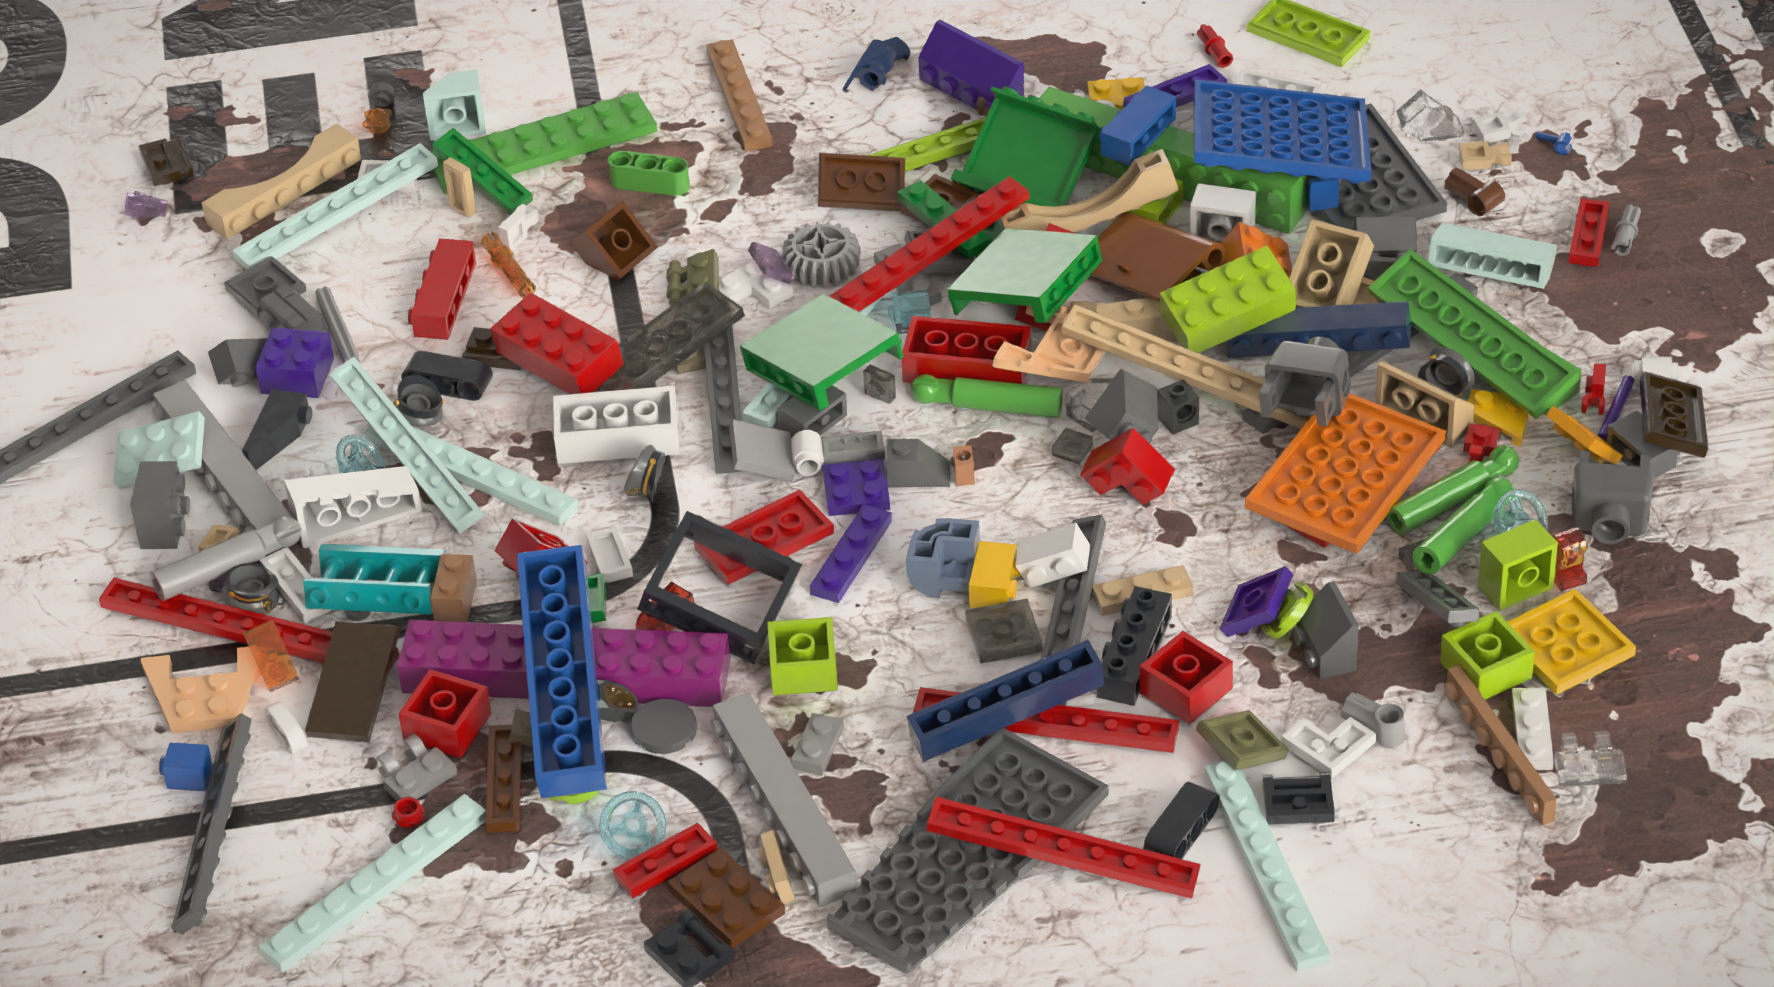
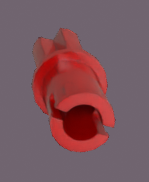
[1197,24,1234,68]

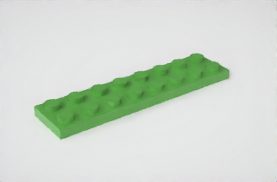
[431,92,658,194]
[1368,249,1580,419]

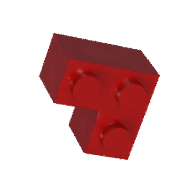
[1080,428,1175,505]

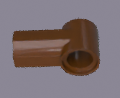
[1444,167,1505,216]

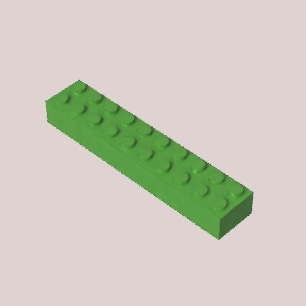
[1040,87,1306,234]

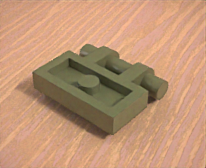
[666,249,719,307]

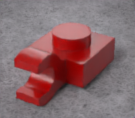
[1581,363,1606,415]
[1463,423,1501,463]

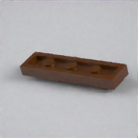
[485,725,523,833]

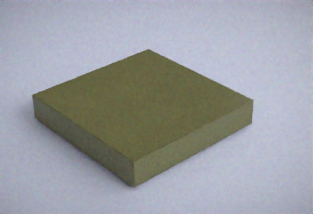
[1196,710,1289,770]

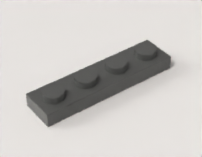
[1396,570,1479,627]

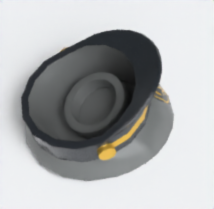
[1418,347,1475,397]
[393,375,444,426]
[624,445,665,504]
[222,563,279,615]

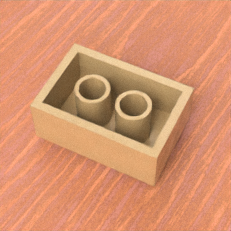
[1289,219,1374,308]

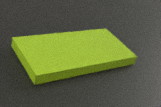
[1246,0,1371,67]

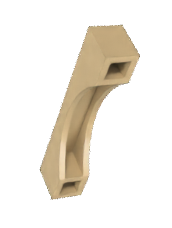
[202,124,361,240]
[1000,149,1179,232]

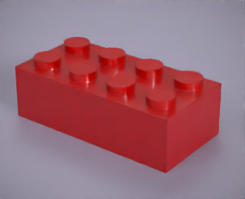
[490,292,624,394]
[902,316,1032,384]

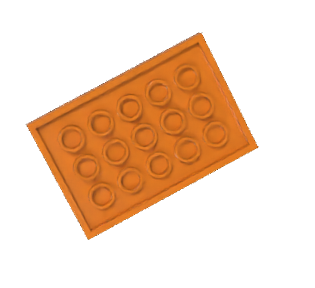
[1245,393,1446,554]

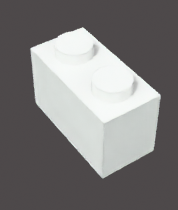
[1016,523,1090,588]

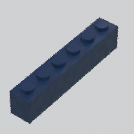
[1226,301,1412,358]
[907,640,1104,762]

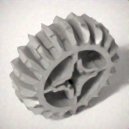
[782,221,861,287]

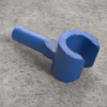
[1536,132,1573,155]

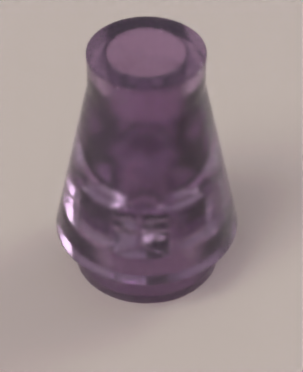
[125,191,168,219]

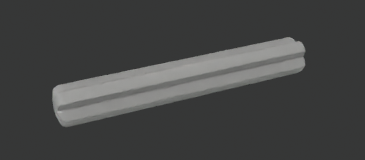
[315,286,360,363]

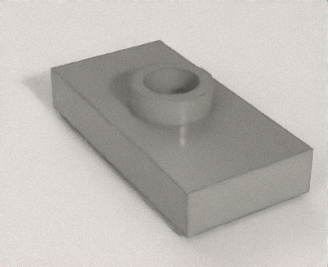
[821,431,885,465]

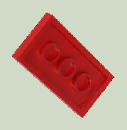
[694,489,834,585]

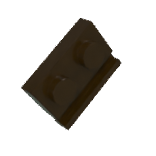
[139,136,194,186]
[462,327,522,371]

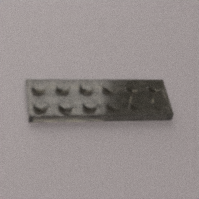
[594,281,745,392]

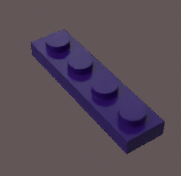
[1123,64,1228,108]
[809,504,892,603]

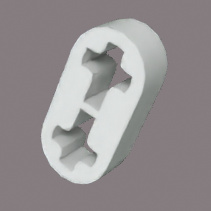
[265,701,307,754]

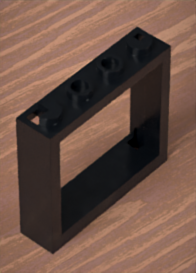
[637,511,802,664]

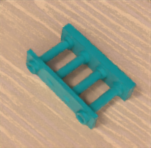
[303,544,445,614]

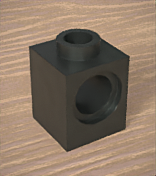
[1157,379,1199,435]

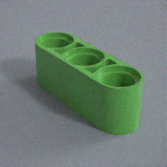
[607,151,690,196]

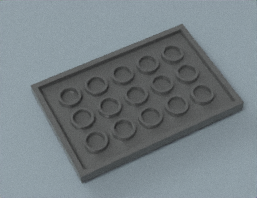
[1306,103,1447,230]

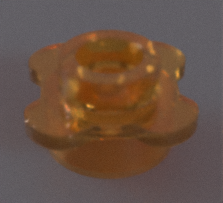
[363,108,392,133]

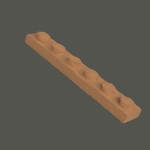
[706,39,773,152]
[1444,664,1557,826]

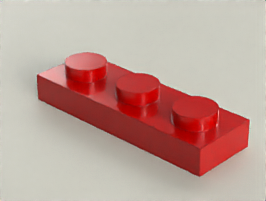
[1568,198,1610,267]
[613,822,717,899]

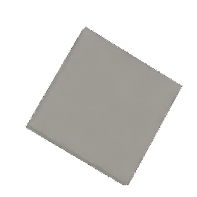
[729,419,795,481]

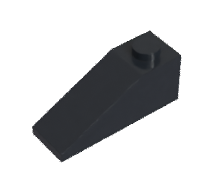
[242,389,312,470]

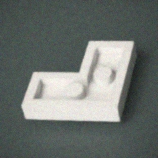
[716,259,793,309]
[1281,717,1376,779]

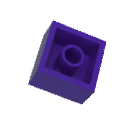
[256,328,334,398]

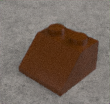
[569,201,658,280]

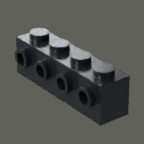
[1097,586,1172,706]

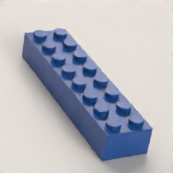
[517,545,607,798]

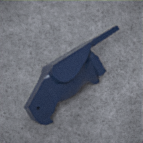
[842,37,911,91]

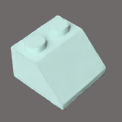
[423,69,486,141]

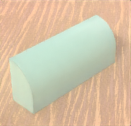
[1428,222,1557,289]

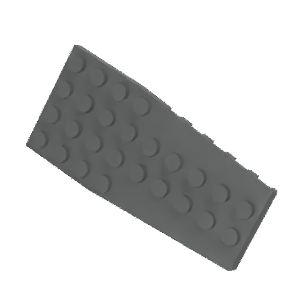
[827,728,1109,974]

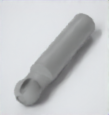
[150,516,302,601]

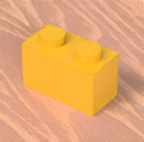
[969,541,1021,612]

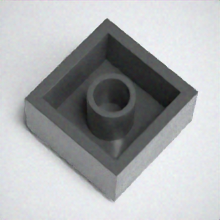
[130,461,190,549]

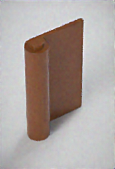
[1090,211,1227,301]

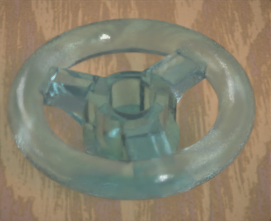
[336,434,386,474]
[1494,489,1548,535]
[599,791,666,859]

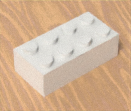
[553,386,680,464]

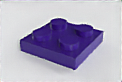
[822,459,890,516]
[1219,566,1293,637]

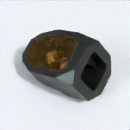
[597,680,638,722]

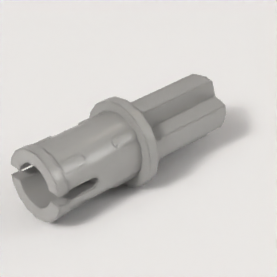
[1611,204,1641,256]

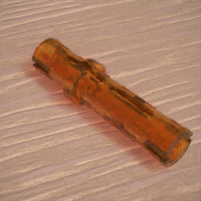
[481,232,536,298]

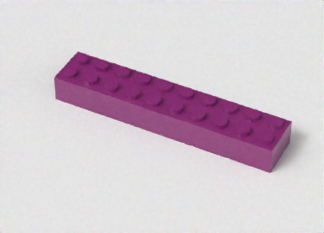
[397,620,731,707]

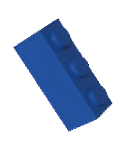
[1099,85,1176,166]

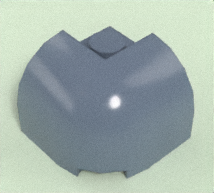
[906,518,980,599]

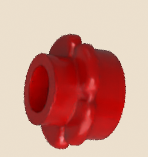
[392,797,425,828]

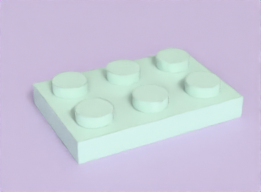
[113,411,205,488]

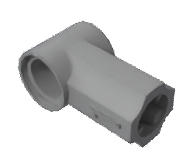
[1341,692,1405,748]

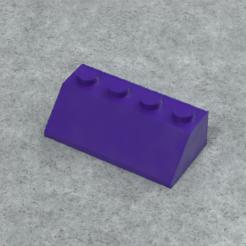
[918,19,1025,110]

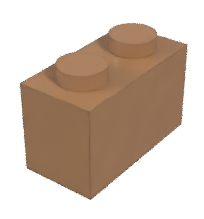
[430,554,477,622]

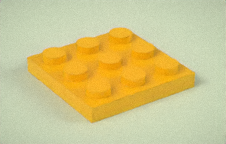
[1508,589,1636,695]

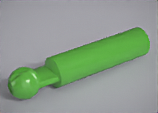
[911,374,1063,418]
[1386,445,1520,536]
[1412,477,1515,575]

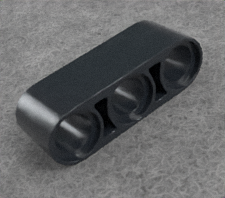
[401,351,493,401]
[1143,781,1220,859]

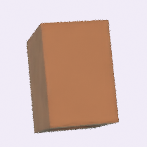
[953,445,975,486]

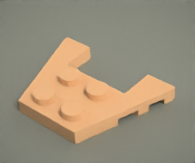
[992,305,1106,383]
[141,645,268,733]

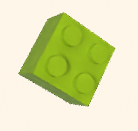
[1478,519,1558,611]
[1440,611,1535,700]
[767,617,838,696]

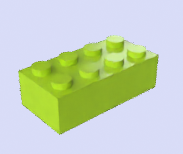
[1160,246,1296,353]

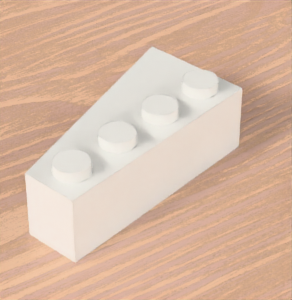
[284,466,422,548]

